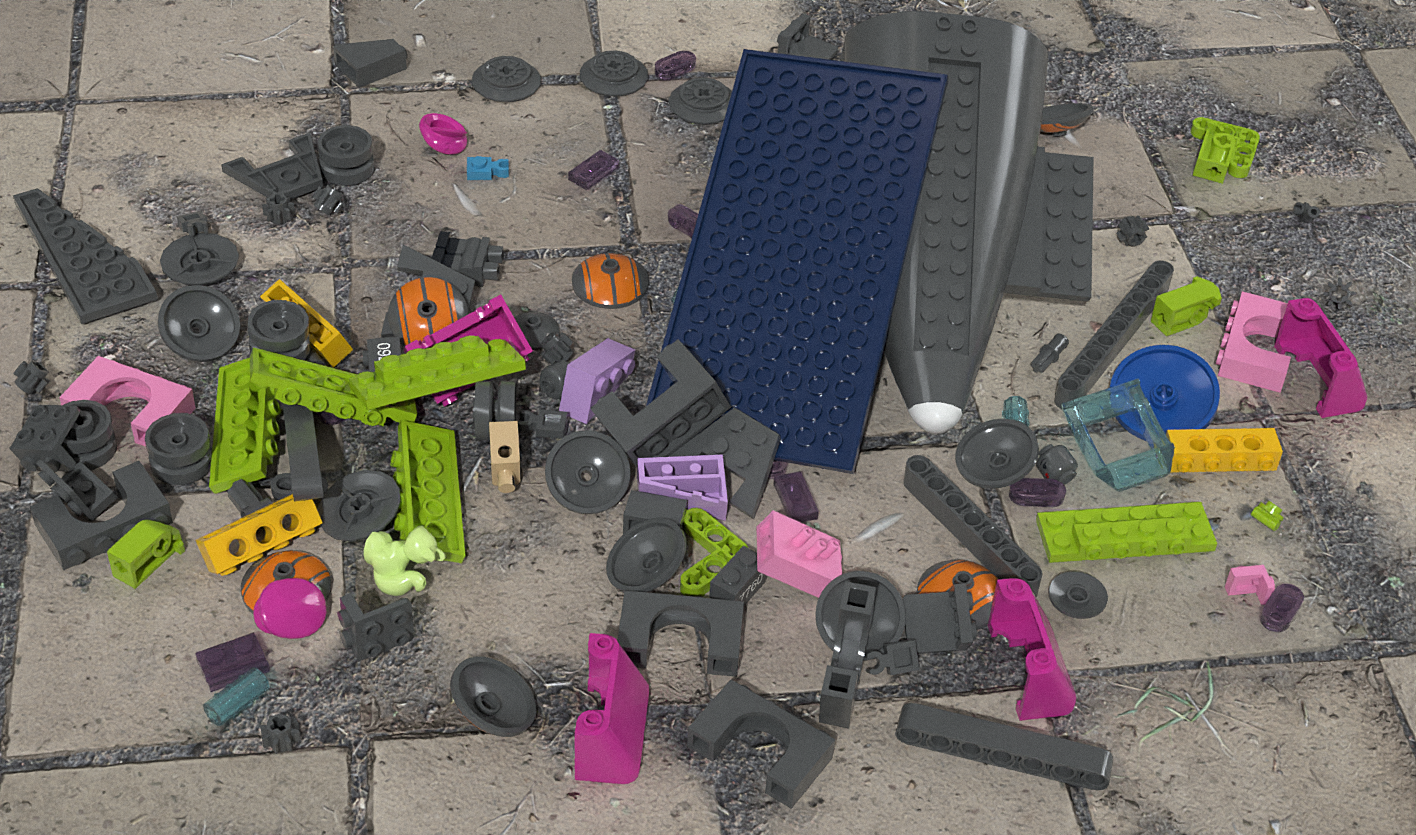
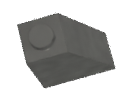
[333,39,408,88]

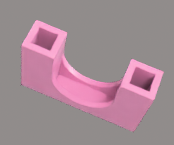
[1216,291,1291,393]
[59,356,196,447]

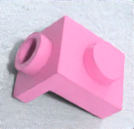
[1225,565,1275,605]

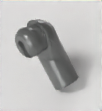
[1293,202,1320,223]

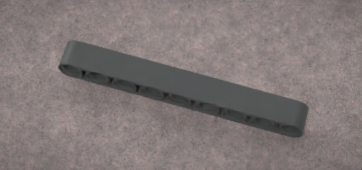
[1054,260,1174,410]

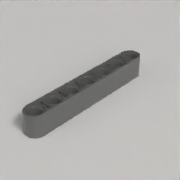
[283,403,324,502]
[903,455,1043,597]
[895,703,1113,790]

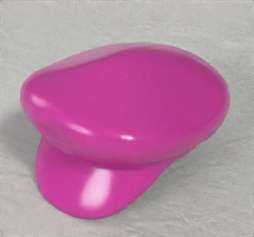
[419,113,467,155]
[253,578,326,639]

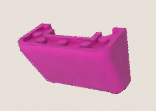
[404,294,533,407]
[1274,298,1368,418]
[988,578,1076,721]
[575,633,649,784]

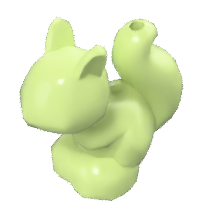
[364,526,446,596]

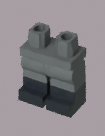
[431,231,504,287]

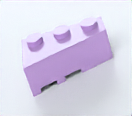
[559,338,635,424]
[637,455,728,521]

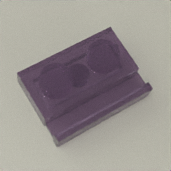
[195,632,270,692]

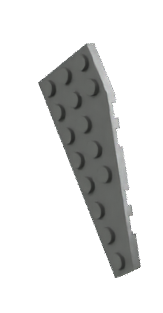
[13,188,158,324]

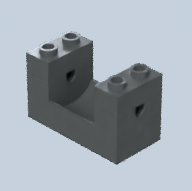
[590,339,731,468]

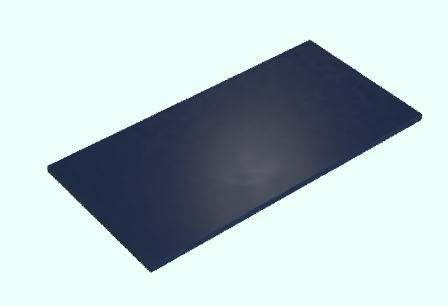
[646,49,948,474]

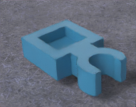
[467,156,509,180]

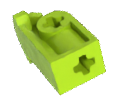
[1193,120,1235,184]
[1151,276,1222,337]
[107,520,185,589]

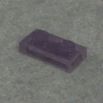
[568,150,619,190]
[773,471,819,523]

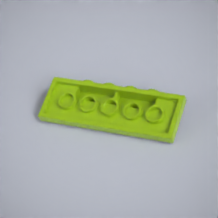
[349,336,526,410]
[250,347,417,426]
[209,357,281,494]
[390,420,465,563]
[1036,502,1217,563]

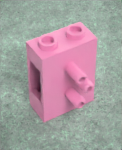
[756,510,842,598]

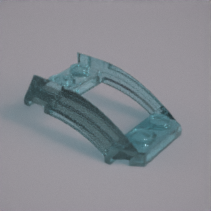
[1061,378,1175,492]

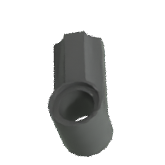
[227,479,272,531]

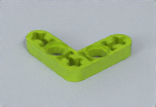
[1190,117,1260,178]
[680,508,748,597]

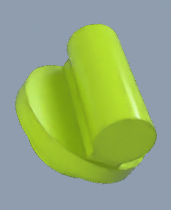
[1251,500,1284,531]

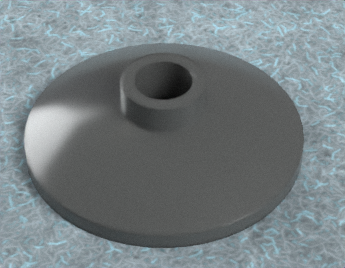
[514,312,559,350]
[1049,571,1108,619]

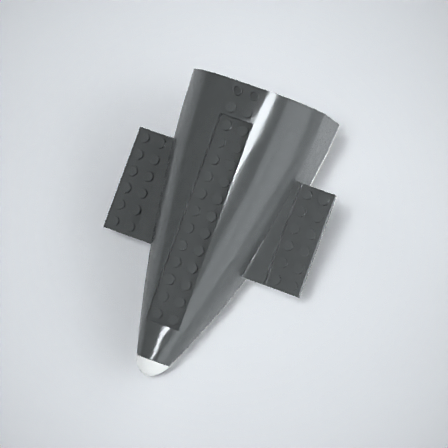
[840,11,1094,435]

